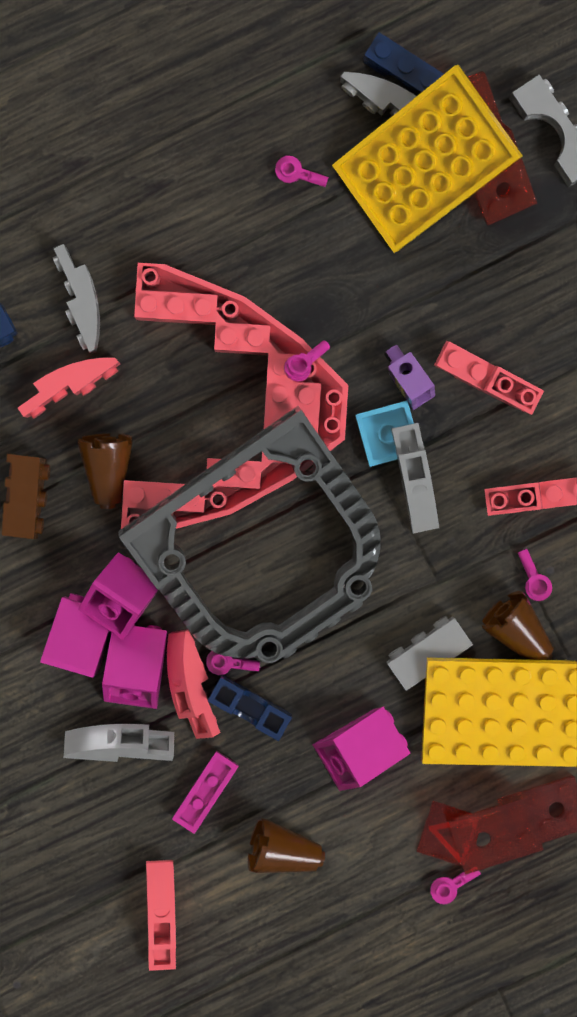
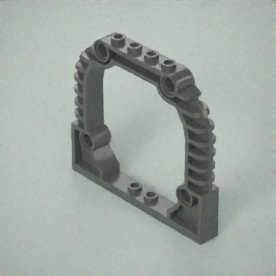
[118,406,381,663]

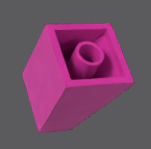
[78,552,159,640]
[40,593,111,678]
[102,624,167,709]
[313,707,411,791]

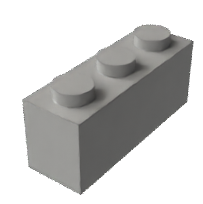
[387,616,473,691]

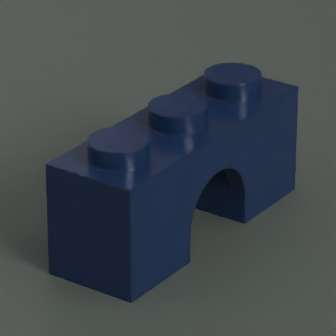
[363,32,444,96]
[208,675,292,741]

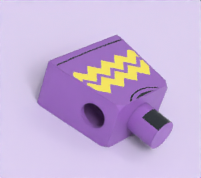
[384,345,435,410]

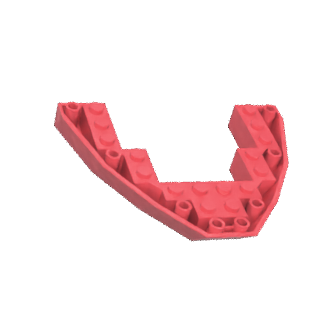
[121,263,348,529]

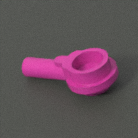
[275,156,329,187]
[284,340,330,382]
[518,549,552,601]
[206,651,260,675]
[430,865,481,904]

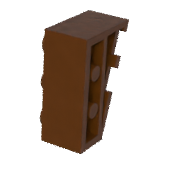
[2,454,50,539]

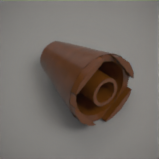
[78,433,133,509]
[482,591,554,660]
[248,818,325,873]

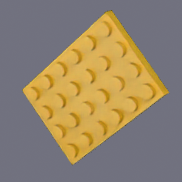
[332,65,522,253]
[421,658,577,767]

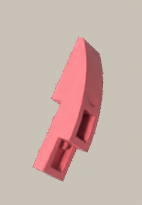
[434,341,544,415]
[18,358,120,419]
[484,477,577,516]
[167,630,220,739]
[146,860,176,971]

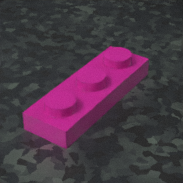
[172,750,239,834]

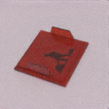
[417,801,484,868]

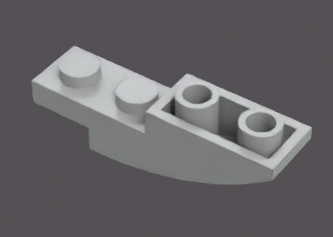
[340,72,417,116]
[52,244,100,354]
[391,423,439,534]
[63,724,174,762]

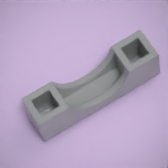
[509,75,577,187]

